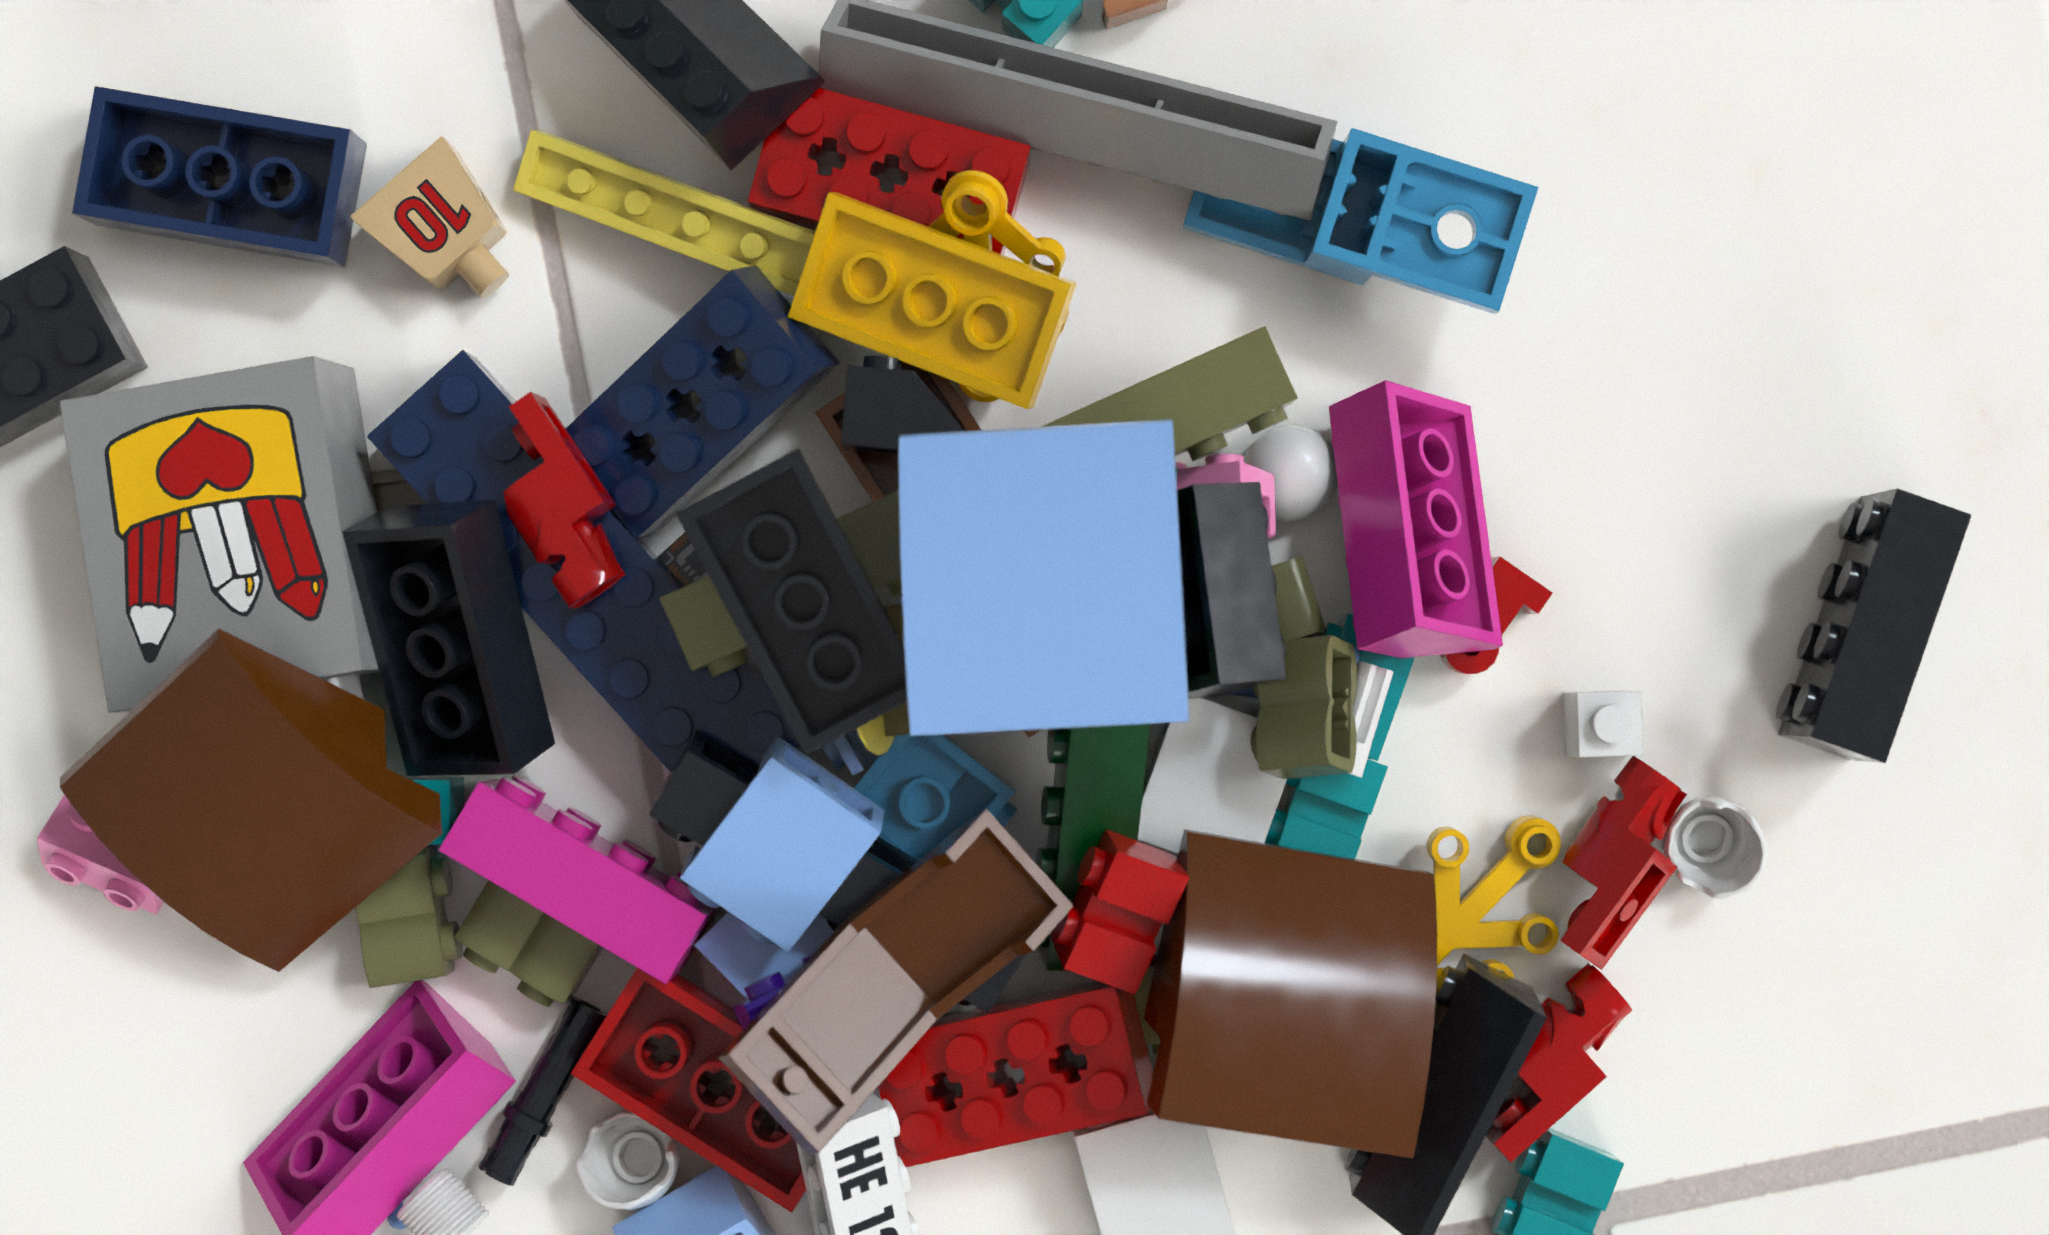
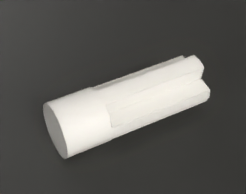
[1347,661,1393,778]

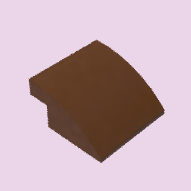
[60,629,442,972]
[1144,829,1437,1158]

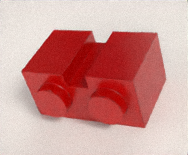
[1051,829,1190,994]

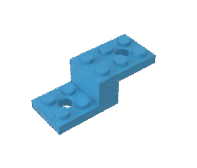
[1182,128,1539,314]

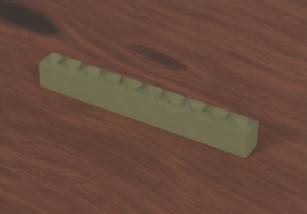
[659,326,1298,678]

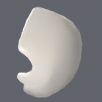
[1244,424,1338,522]
[1663,795,1768,899]
[576,1111,680,1210]

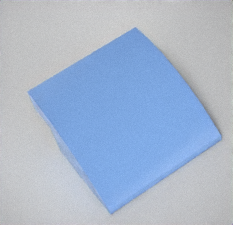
[899,419,1189,736]

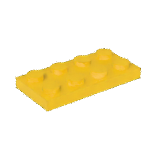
[788,192,1077,410]

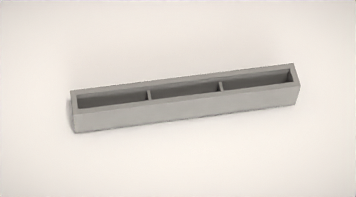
[818,0,1338,221]

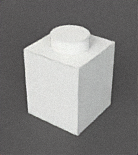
[1563,691,1644,757]

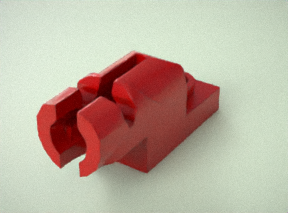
[503,392,625,609]
[1560,756,1687,970]
[1486,963,1633,1163]

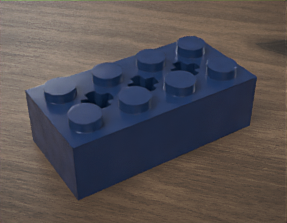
[72,86,367,267]
[566,265,840,539]

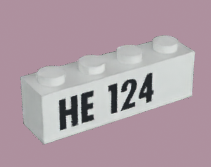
[796,1093,921,1235]

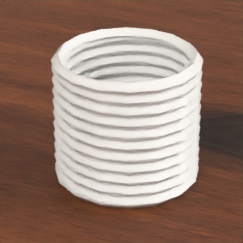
[397,1168,489,1235]

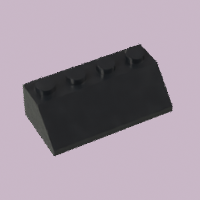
[564,0,825,171]
[1344,953,1547,1235]

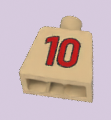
[350,136,509,299]

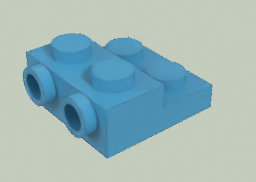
[854,734,1017,860]

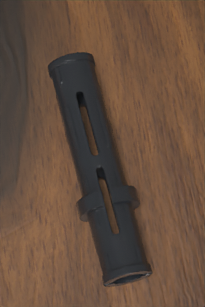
[478,996,608,1186]

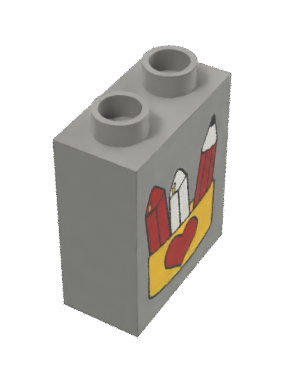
[60,356,379,713]

